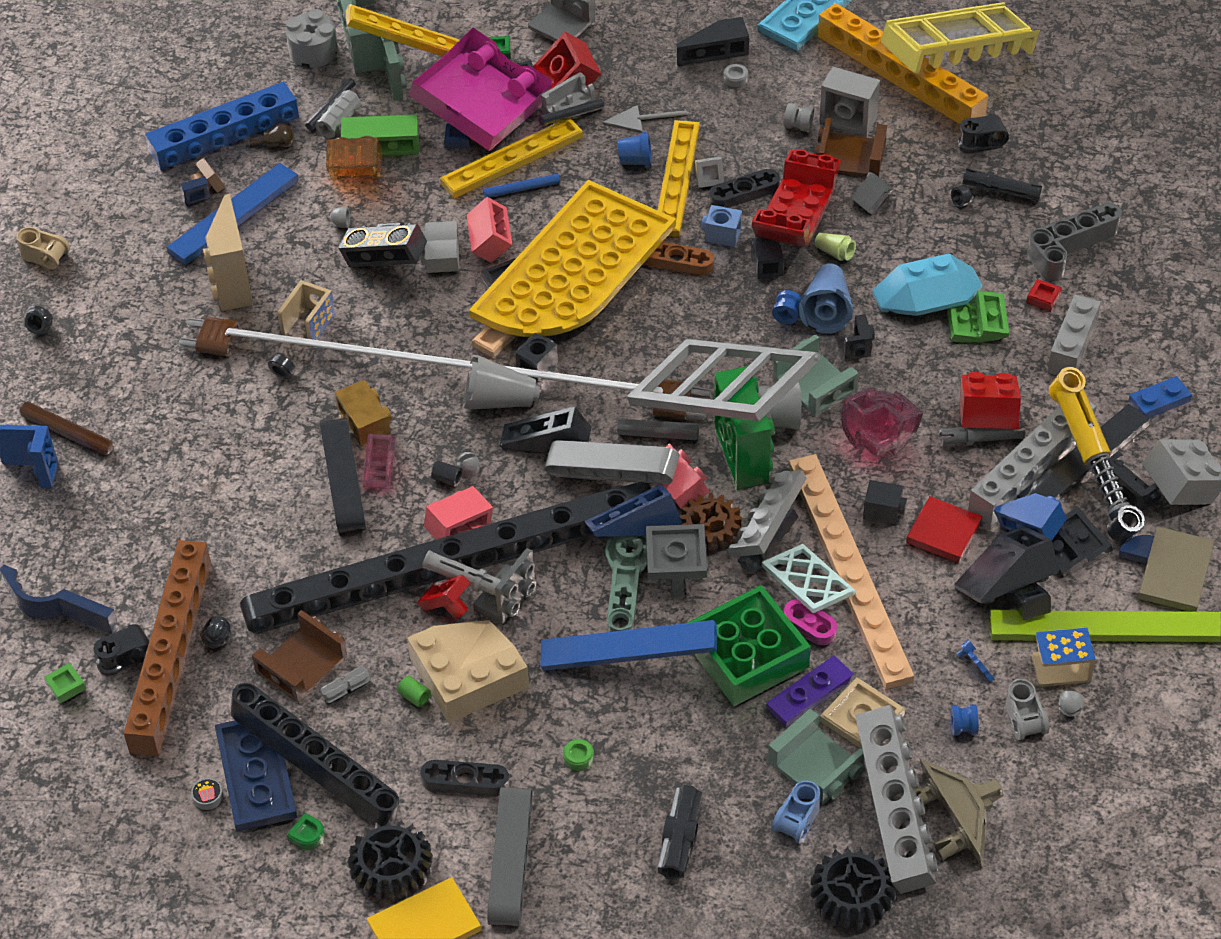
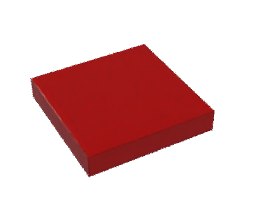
[906,496,983,563]

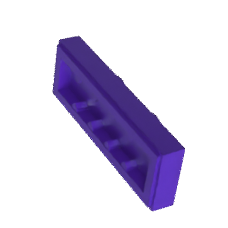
[766,655,854,728]

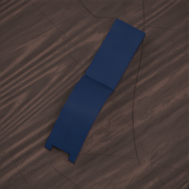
[0,564,119,634]

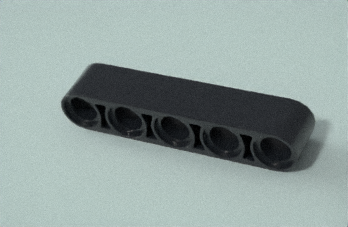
[319,418,366,533]

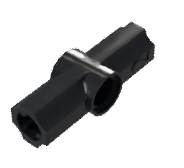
[658,785,702,880]

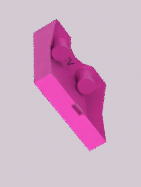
[409,27,553,151]

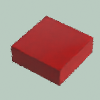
[1026,279,1062,311]

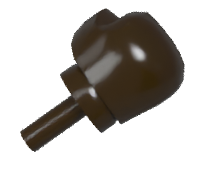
[249,123,294,148]

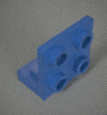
[0,424,58,488]

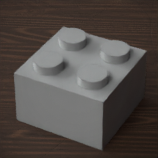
[819,66,880,137]
[1142,439,1221,505]

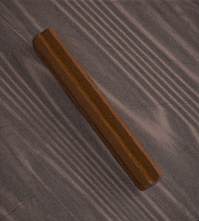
[19,401,114,456]

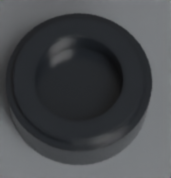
[268,354,296,379]

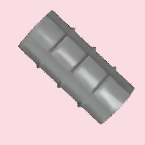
[316,90,361,139]

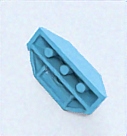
[872,254,982,316]

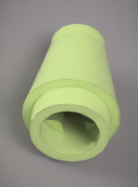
[815,232,856,261]

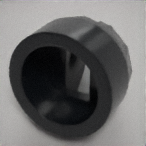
[951,185,974,208]

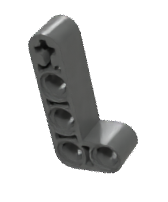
[1027,203,1122,281]

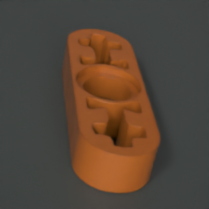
[643,242,714,275]

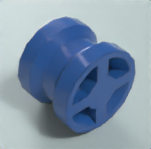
[772,290,802,324]
[950,704,979,736]

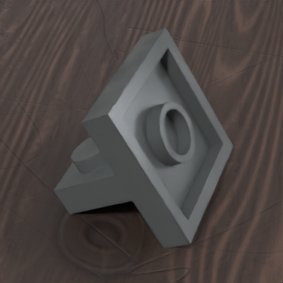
[646,524,707,597]

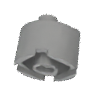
[286,9,338,68]

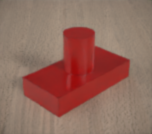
[417,575,470,619]

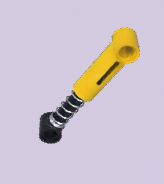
[1049,367,1145,543]

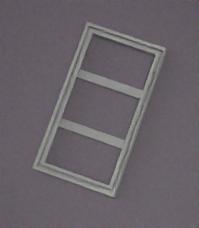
[626,339,820,421]

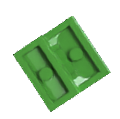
[947,290,1010,343]

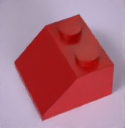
[533,32,601,89]

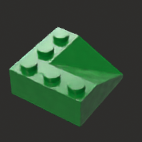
[714,366,775,490]
[687,585,811,706]

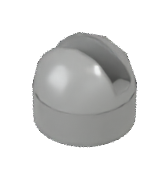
[330,207,350,228]
[457,452,480,477]
[1059,691,1084,717]

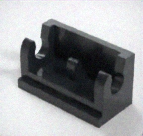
[1108,452,1161,512]

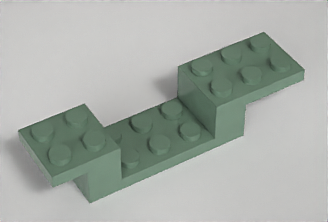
[336,0,406,101]

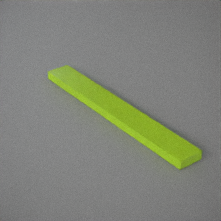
[990,610,1221,642]

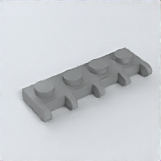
[727,470,807,557]

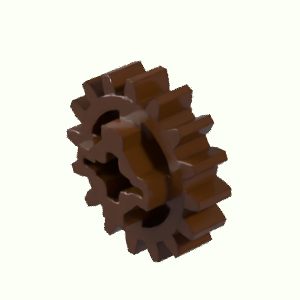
[679,493,742,550]

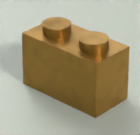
[335,379,392,446]

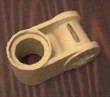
[16,227,70,270]

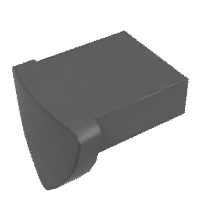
[851,172,894,215]

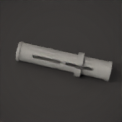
[422,550,501,596]

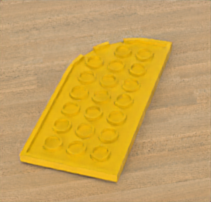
[469,180,676,337]

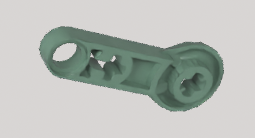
[605,536,648,632]

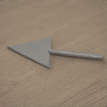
[603,105,687,132]

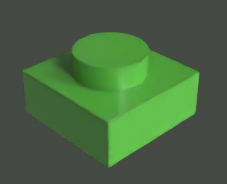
[44,663,86,703]

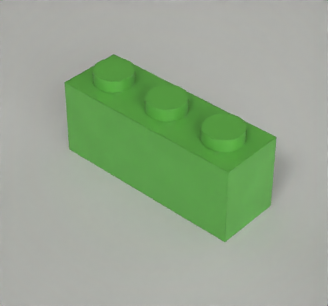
[341,114,419,157]

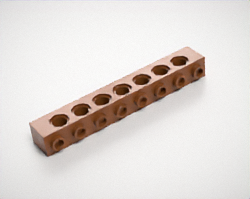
[124,540,211,756]

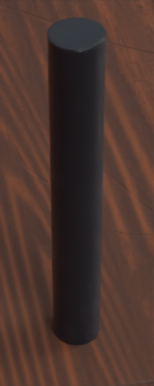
[305,78,356,131]
[538,99,604,126]

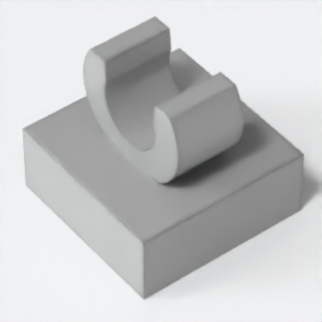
[695,157,724,188]

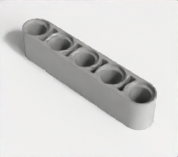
[544,441,680,484]

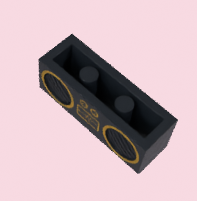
[338,222,427,267]

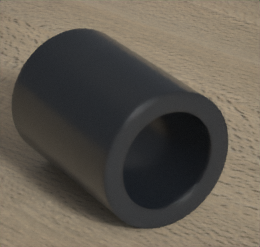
[431,461,462,487]

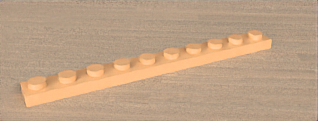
[789,454,914,690]

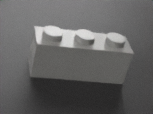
[1047,294,1101,375]

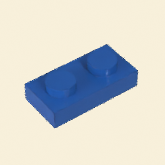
[1128,376,1192,418]

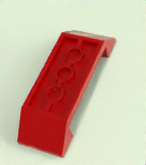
[751,149,841,247]

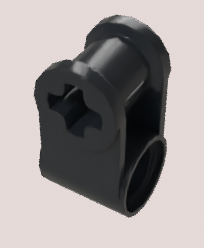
[957,114,1010,152]
[93,624,149,676]

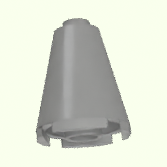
[463,355,540,410]

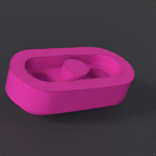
[784,599,837,645]

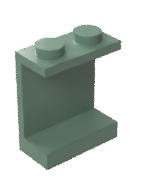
[773,334,859,417]
[768,709,865,806]

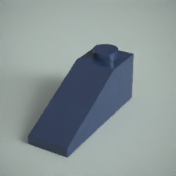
[584,484,682,537]

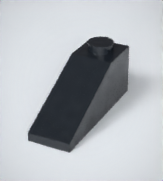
[676,17,749,66]
[499,406,592,453]

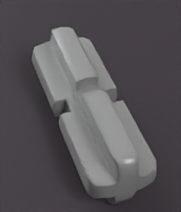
[320,666,370,703]

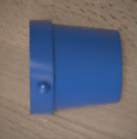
[618,131,652,168]

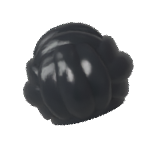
[23,305,53,336]
[200,616,232,648]

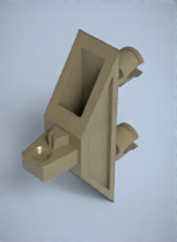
[915,758,1004,869]

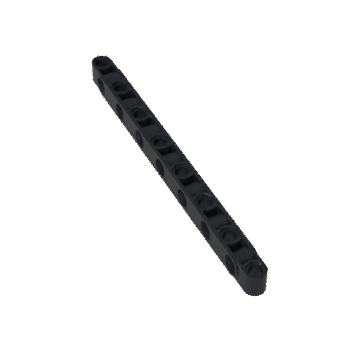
[240,481,651,633]

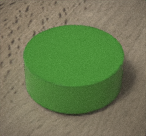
[563,739,594,771]

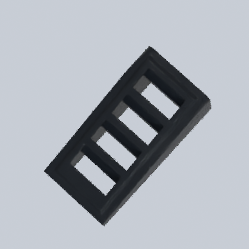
[1005,582,1051,620]

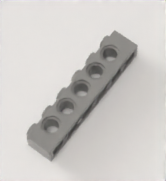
[968,402,1097,527]
[855,705,938,894]

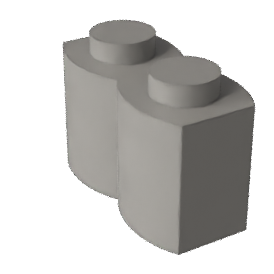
[420,221,459,273]

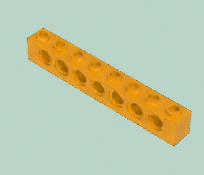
[818,3,988,128]

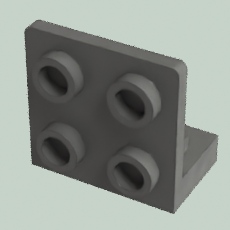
[528,0,595,42]
[473,548,536,625]

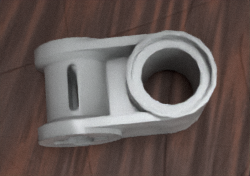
[1005,679,1049,740]

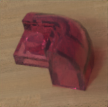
[841,387,923,457]

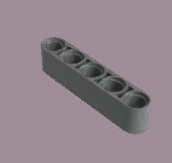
[487,787,533,926]

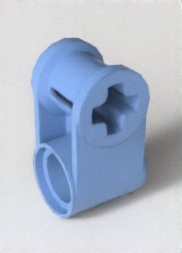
[771,781,820,844]

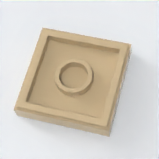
[820,677,905,748]

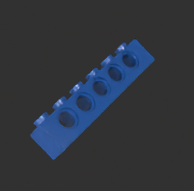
[145,81,299,170]

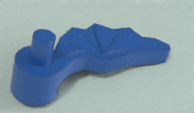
[956,639,994,682]

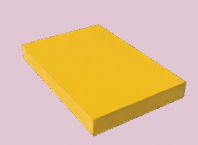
[367,877,482,939]

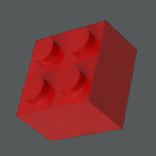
[959,372,1021,429]

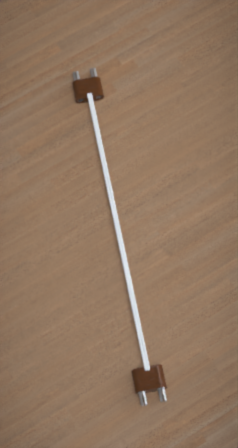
[179,317,711,420]

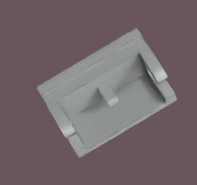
[541,72,595,124]

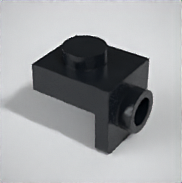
[843,314,875,359]

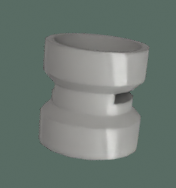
[783,103,815,132]

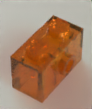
[326,136,382,179]

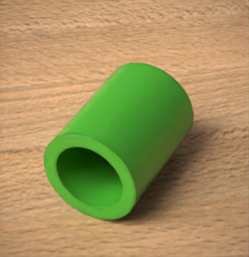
[397,676,431,708]

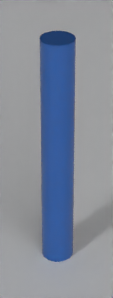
[483,173,560,198]

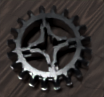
[347,819,433,903]
[810,846,896,930]

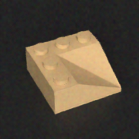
[203,194,253,311]
[407,620,529,723]

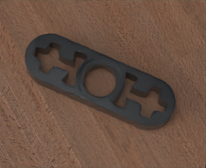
[709,169,780,208]
[420,760,510,796]

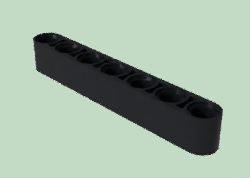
[230,683,399,827]

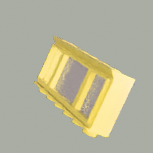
[881,2,1040,74]

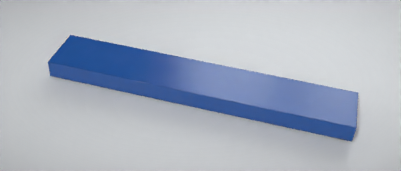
[167,163,299,265]
[540,620,717,671]

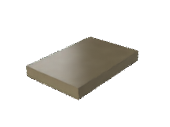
[1138,526,1215,612]

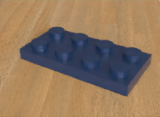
[215,720,298,832]

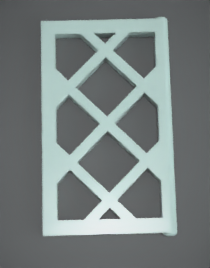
[762,544,856,613]

